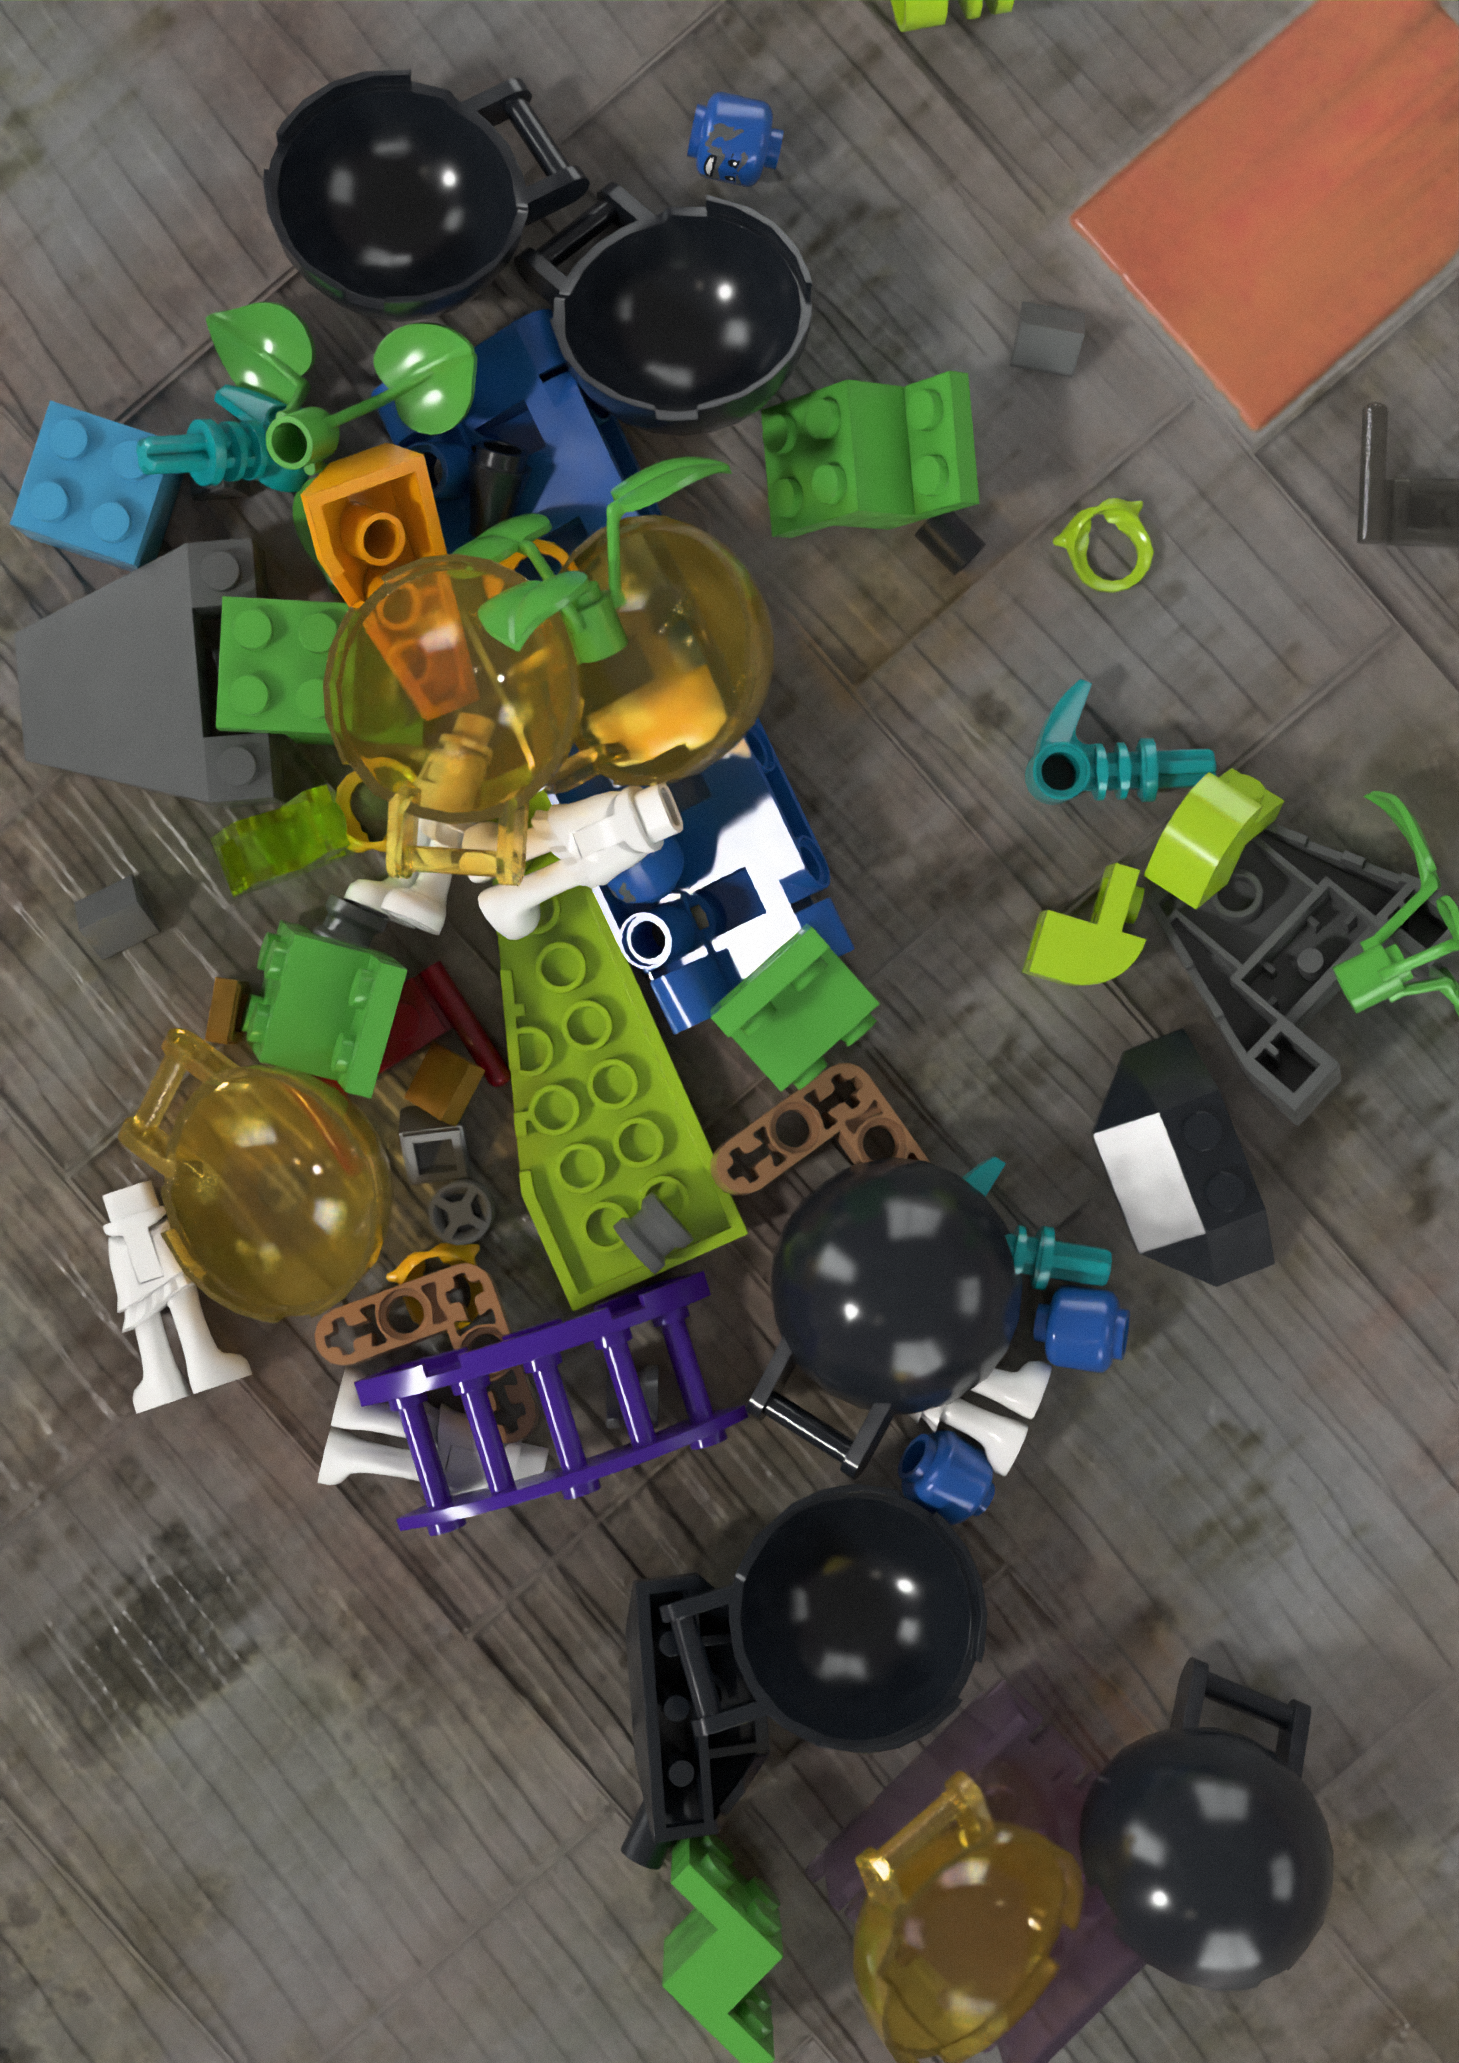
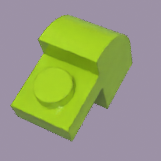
[1143,768,1284,910]
[1021,863,1147,986]

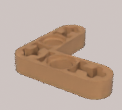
[711,1063,931,1196]
[314,1263,539,1444]

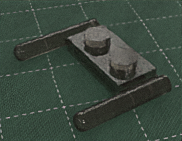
[1357,402,1459,548]

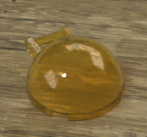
[507,514,774,794]
[323,554,585,886]
[118,1028,394,1323]
[853,1770,1084,2063]

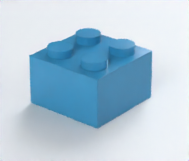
[10,400,185,572]

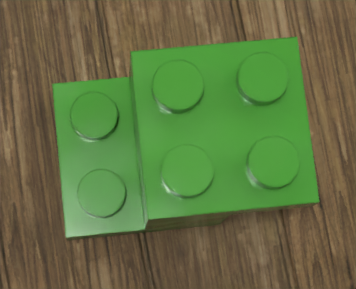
[761,371,980,538]
[216,596,425,750]
[240,920,407,1098]
[710,923,880,1092]
[662,1835,783,2063]

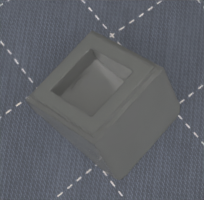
[399,1106,472,1185]

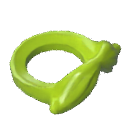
[1053,498,1154,593]

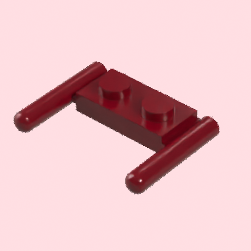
[282,961,511,1176]

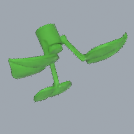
[206,302,477,593]
[445,457,732,663]
[1332,791,1459,1017]

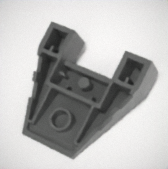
[14,538,286,809]
[1146,823,1459,1126]

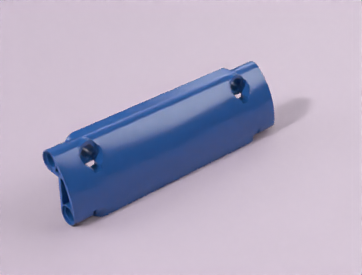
[371,309,855,1035]

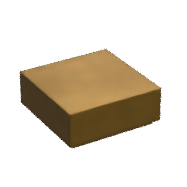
[204,977,251,1045]
[404,1041,485,1127]

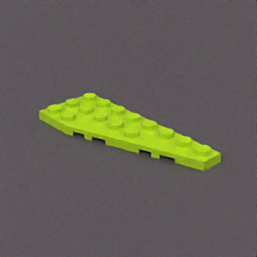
[483,769,748,1311]

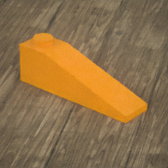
[300,442,482,722]

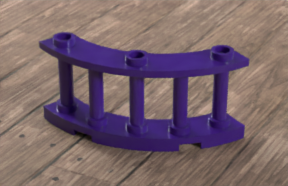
[354,1271,748,1536]

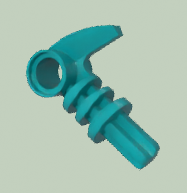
[136,384,310,492]
[1025,679,1217,805]
[962,1156,1112,1290]

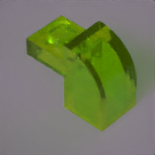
[210,784,350,898]

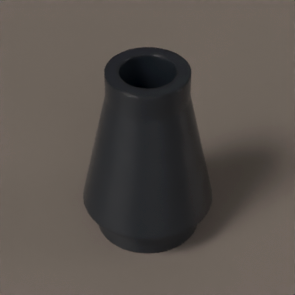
[468,439,532,538]

